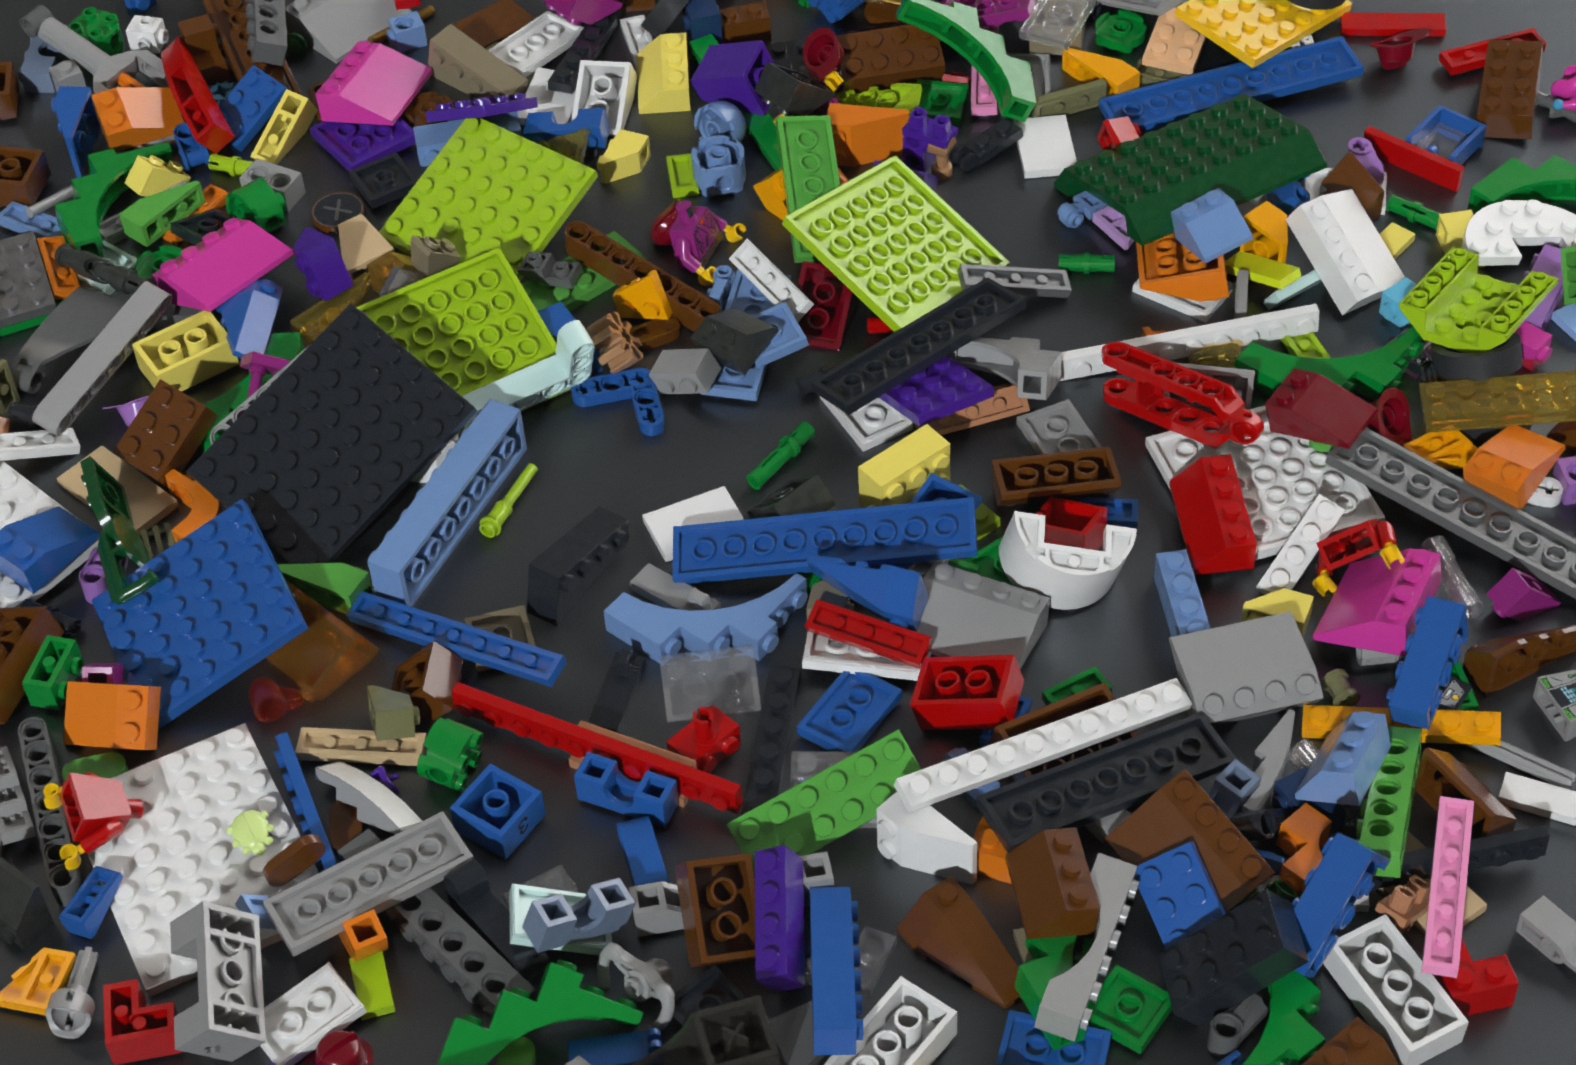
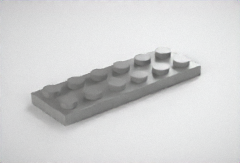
[263,811,473,957]

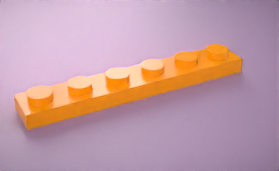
[1302,705,1501,746]

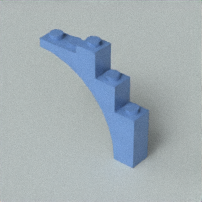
[603,573,808,665]

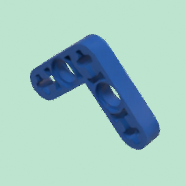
[571,368,665,436]

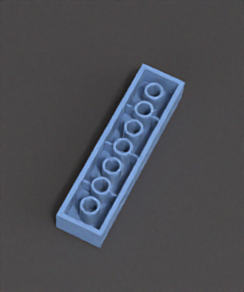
[368,399,527,607]

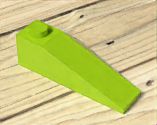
[834,83,922,116]

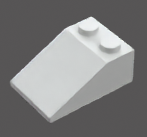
[571,60,637,137]
[876,792,977,885]

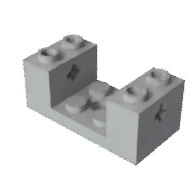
[170,901,266,1062]

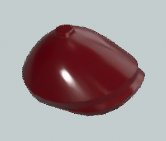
[650,199,680,246]

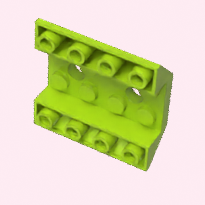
[1399,247,1559,353]

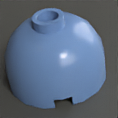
[694,100,746,143]

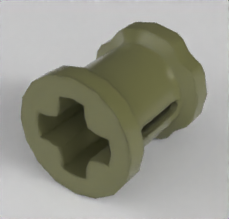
[1320,669,1361,707]

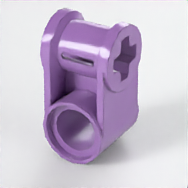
[1347,137,1384,185]
[78,547,128,604]

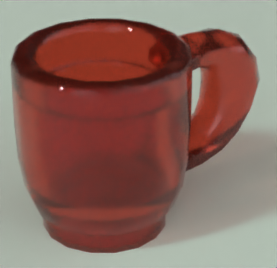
[249,677,304,722]

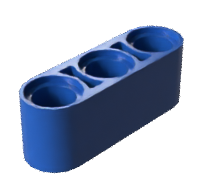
[616,816,669,886]

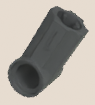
[1207,994,1268,1059]

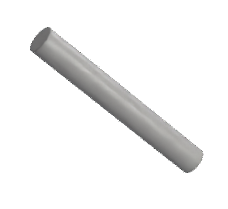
[25,185,74,218]

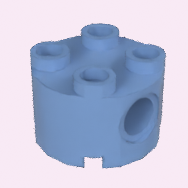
[691,135,746,197]

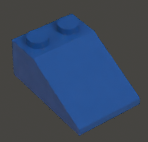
[52,86,101,178]
[0,506,100,594]

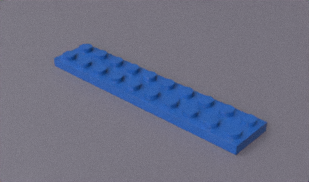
[1098,36,1364,133]
[673,497,978,584]

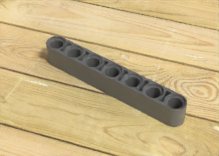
[18,717,83,907]

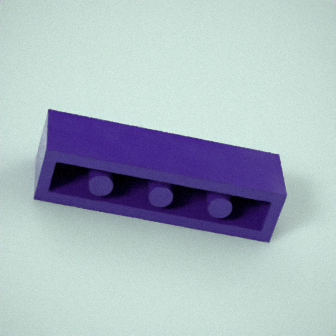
[755,845,805,993]

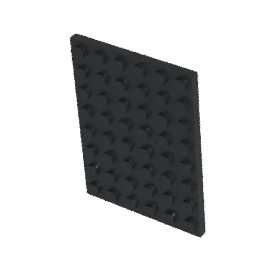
[186,304,477,564]

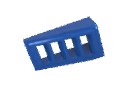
[58,866,123,939]

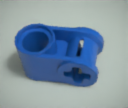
[173,123,211,172]

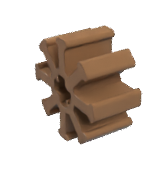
[586,311,644,374]

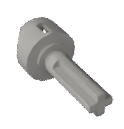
[45,947,99,1039]

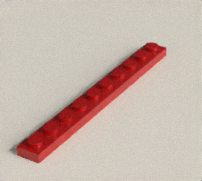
[451,682,743,814]

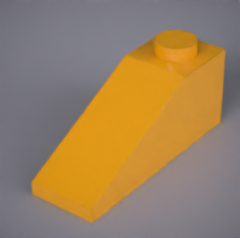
[1062,47,1140,96]

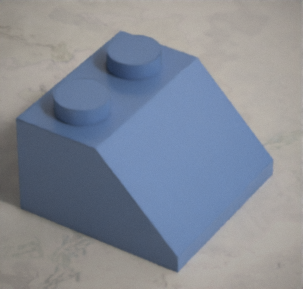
[1171,188,1253,264]

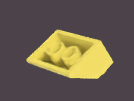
[637,32,691,114]

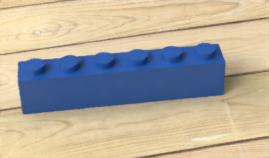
[810,887,863,1055]

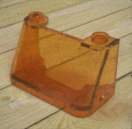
[266,580,381,703]

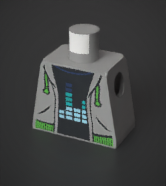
[1533,670,1576,742]

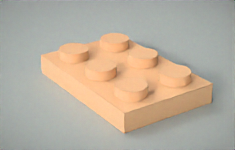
[1142,7,1207,75]

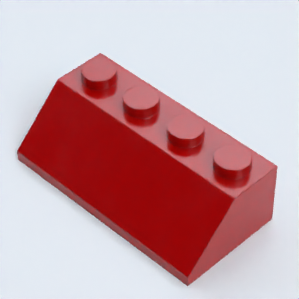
[1169,454,1257,575]

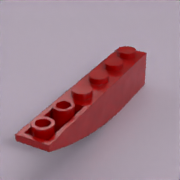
[161,36,235,154]

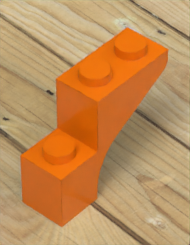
[1276,803,1332,898]

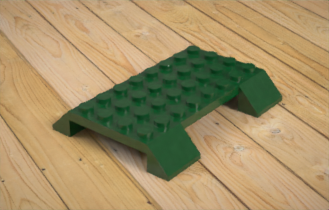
[1054,94,1327,246]

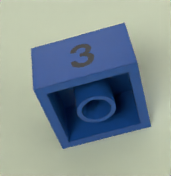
[450,764,546,860]

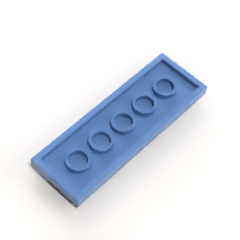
[701,269,792,401]

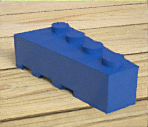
[1385,596,1469,730]
[1291,832,1391,978]

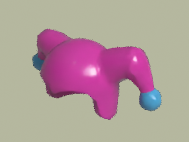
[1551,65,1576,111]

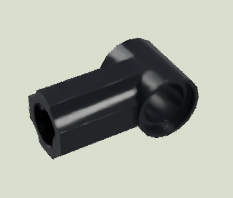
[1232,808,1291,842]

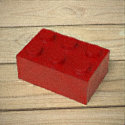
[910,655,1024,730]

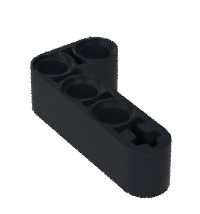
[443,858,550,981]

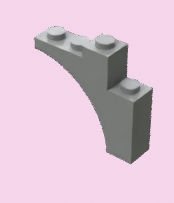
[951,337,1062,400]

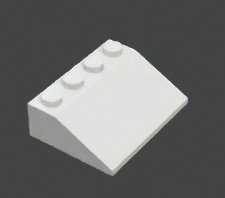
[1285,189,1405,315]

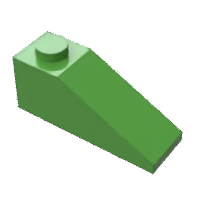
[119,180,206,247]
[277,563,373,614]

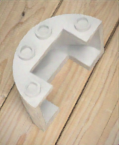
[999,511,1137,610]

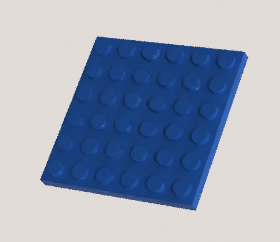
[92,499,309,729]

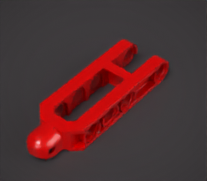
[1101,342,1264,449]

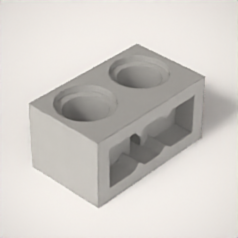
[239,159,306,212]

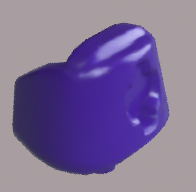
[369,766,399,795]

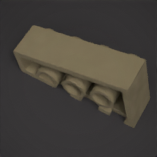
[428,24,528,101]

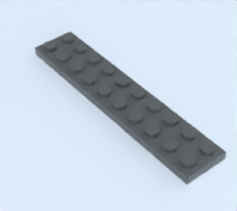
[1325,428,1576,599]

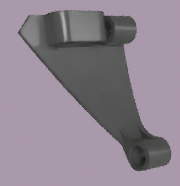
[10,286,167,394]

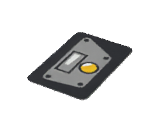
[1439,677,1473,710]

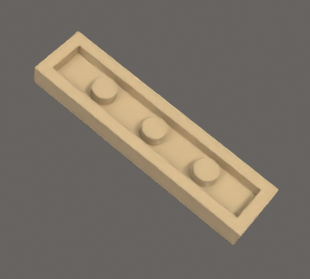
[295,727,427,766]

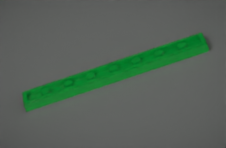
[689,34,781,171]

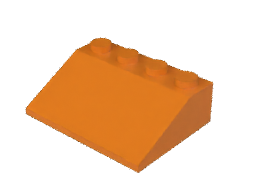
[1136,233,1229,302]

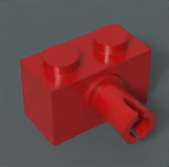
[666,705,741,773]

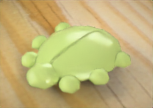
[226,810,274,855]

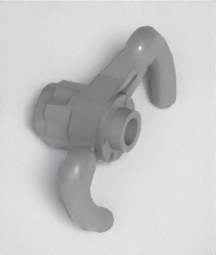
[596,942,675,1031]

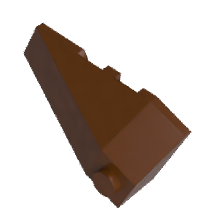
[1462,625,1576,697]
[897,876,1022,1009]

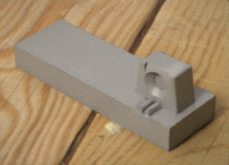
[630,563,721,611]

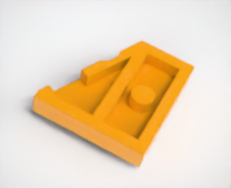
[612,270,673,320]
[1403,422,1478,470]
[0,947,77,1016]

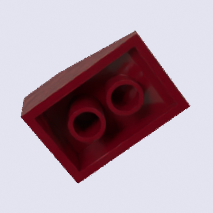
[797,261,858,351]
[1265,369,1378,449]

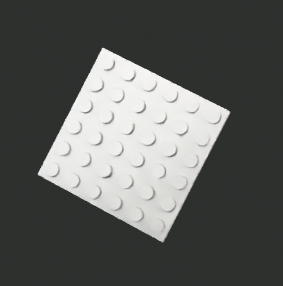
[1145,406,1385,560]

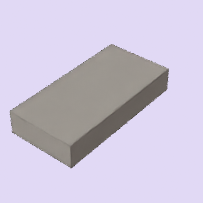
[1234,270,1249,319]

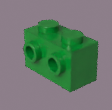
[22,635,85,711]

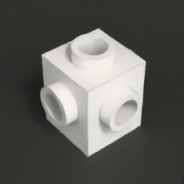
[125,15,169,54]

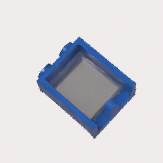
[1406,105,1487,165]

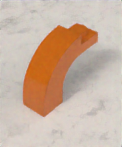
[165,469,223,543]
[339,909,388,963]

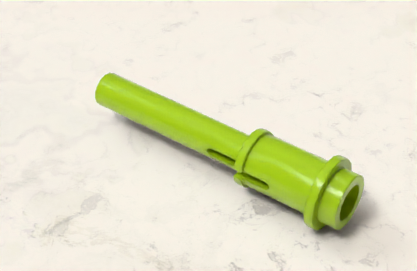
[479,463,538,538]

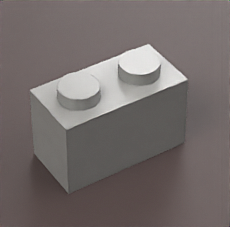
[649,348,721,395]

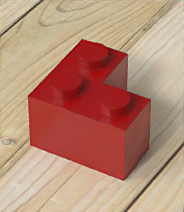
[1432,938,1519,1016]
[103,979,183,1065]

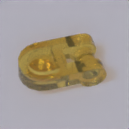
[1188,343,1241,368]

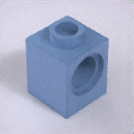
[386,11,428,53]

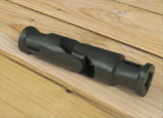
[54,243,156,294]

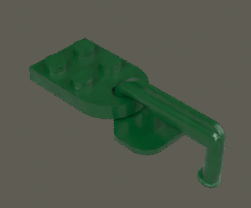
[80,456,161,605]

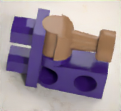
[902,107,958,180]

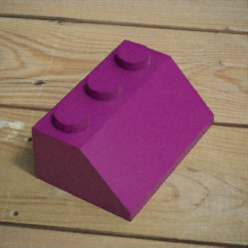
[543,0,623,26]

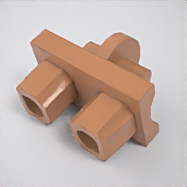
[1375,875,1430,934]

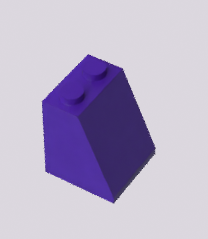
[690,40,775,116]

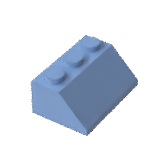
[1295,711,1391,806]

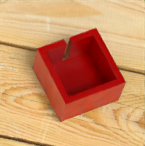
[1036,496,1107,550]

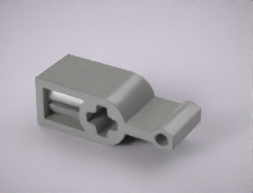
[1516,895,1576,973]

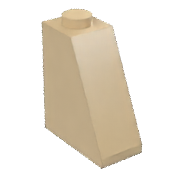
[338,213,395,292]

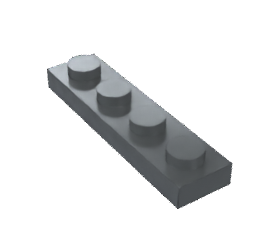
[957,264,1072,298]

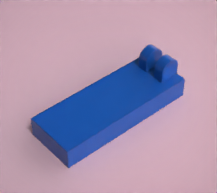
[567,1028,664,1065]

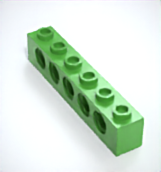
[1356,726,1421,878]

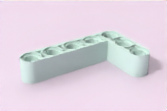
[462,320,595,429]

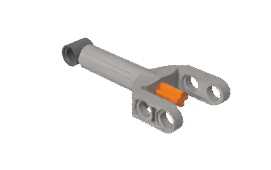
[19,5,169,94]

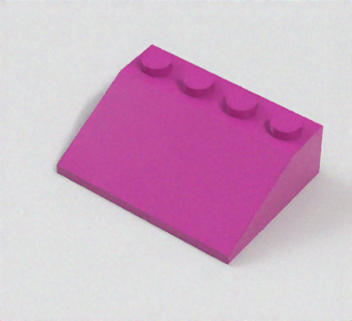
[315,41,433,126]
[152,218,294,312]
[1313,548,1441,657]

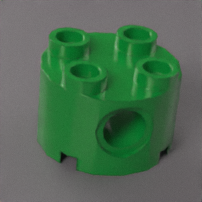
[68,7,125,56]
[225,177,286,234]
[417,717,484,792]

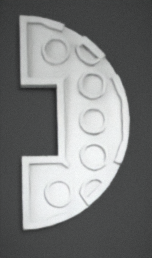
[1462,199,1576,266]

